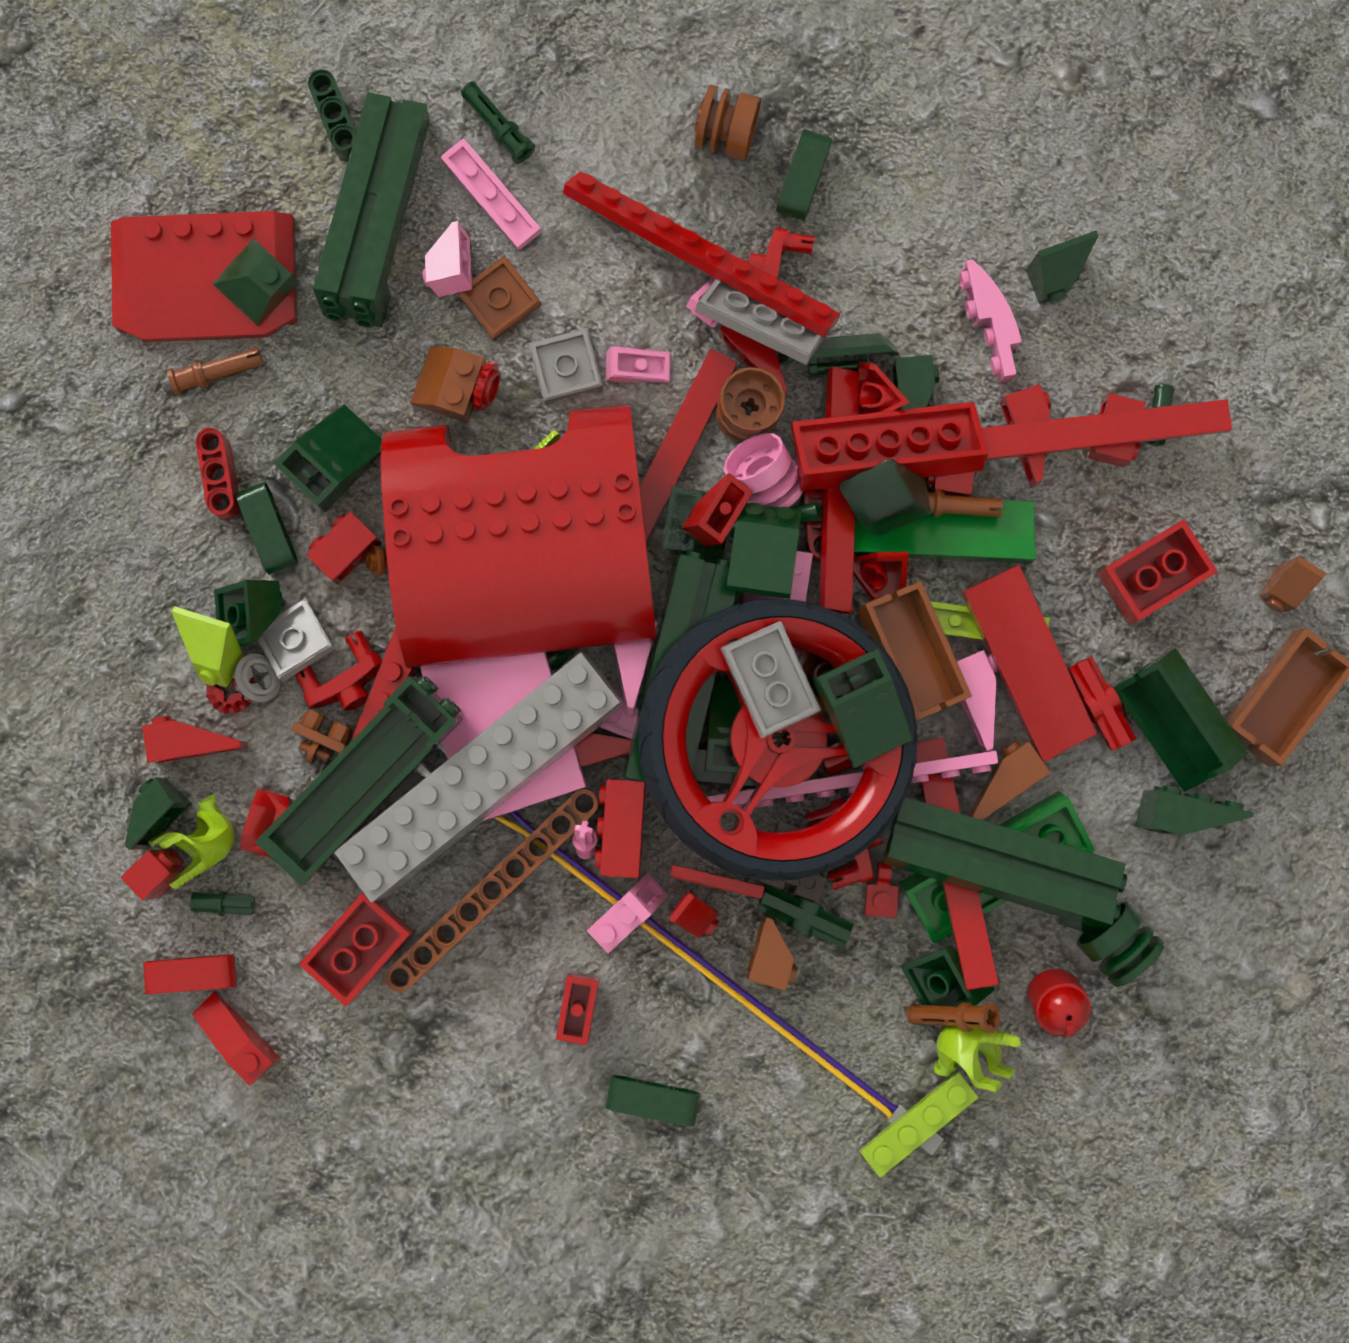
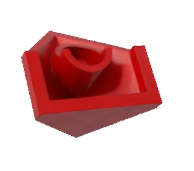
[857,361,910,414]
[853,552,909,605]

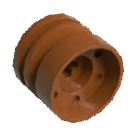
[695,84,761,162]
[715,367,785,444]

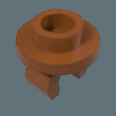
[365,545,388,577]

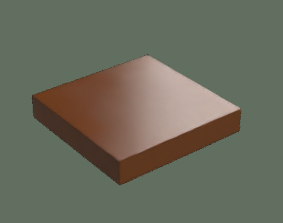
[457,255,542,341]

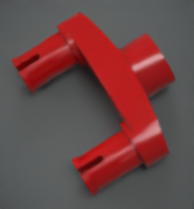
[749,227,815,278]
[294,630,382,711]
[805,797,884,891]

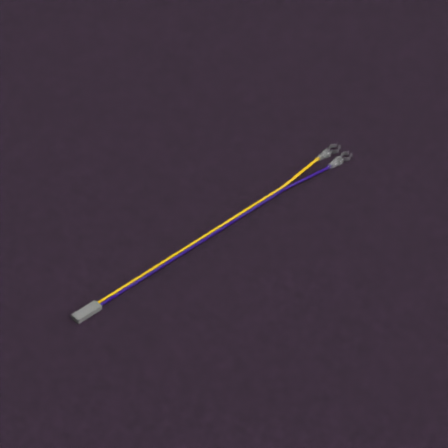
[412,742,944,1155]

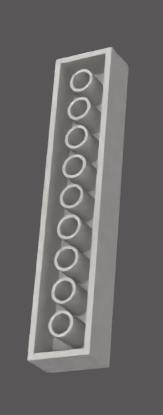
[334,652,626,903]

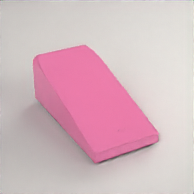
[606,346,671,383]

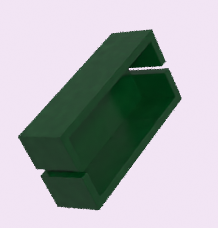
[1113,648,1248,792]

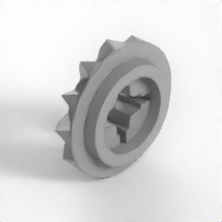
[232,654,281,703]

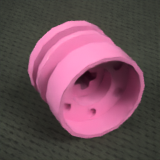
[724,433,803,508]

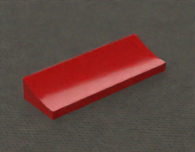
[791,402,989,492]
[960,565,1097,762]

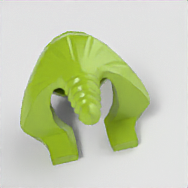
[148,795,235,889]
[934,1025,1021,1092]

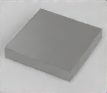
[528,328,603,403]
[258,598,335,682]

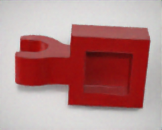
[864,862,899,918]

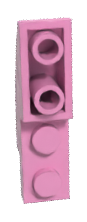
[959,260,1022,384]

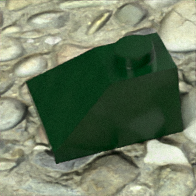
[1026,230,1099,304]
[212,238,300,326]
[214,580,282,646]
[125,777,192,850]
[900,946,995,1007]

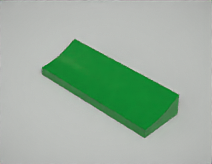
[854,494,1036,564]
[898,791,1096,943]

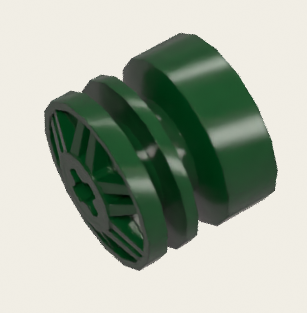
[1077,901,1164,987]

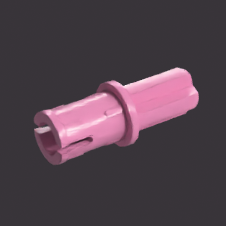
[572,821,597,860]

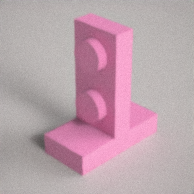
[587,873,669,953]

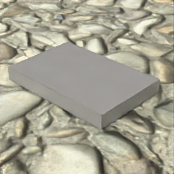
[720,621,821,738]

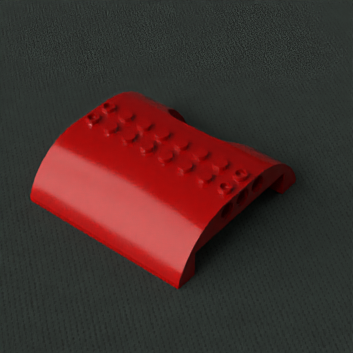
[381,404,657,668]

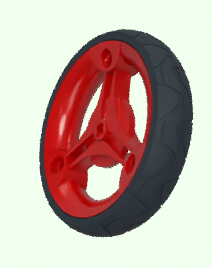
[639,599,918,880]

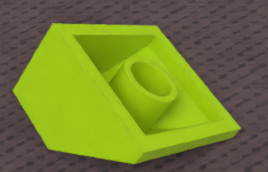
[171,606,244,688]

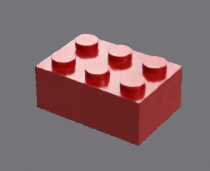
[1096,519,1218,625]
[595,779,646,878]
[298,892,415,1007]

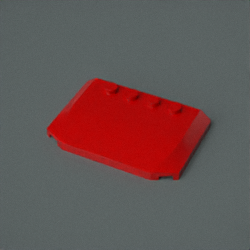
[111,211,297,343]

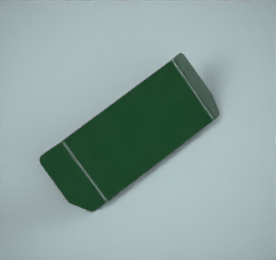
[777,333,900,378]

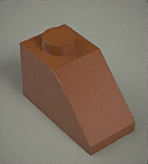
[1259,556,1326,613]

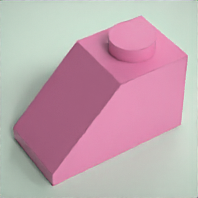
[422,221,472,297]

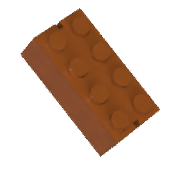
[856,581,972,721]
[1226,628,1349,767]

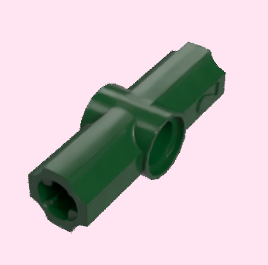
[757,884,854,948]

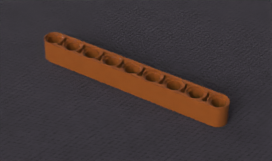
[385,789,600,992]

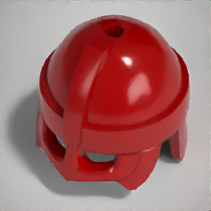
[1027,969,1091,1038]

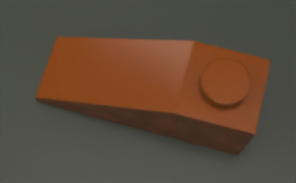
[968,741,1051,820]

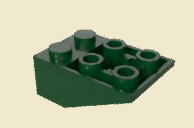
[273,404,382,512]
[812,649,913,768]
[704,678,741,774]
[1135,785,1254,835]

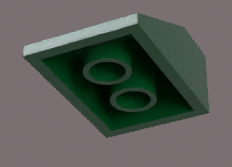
[726,503,802,599]

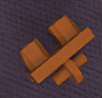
[291,709,352,764]

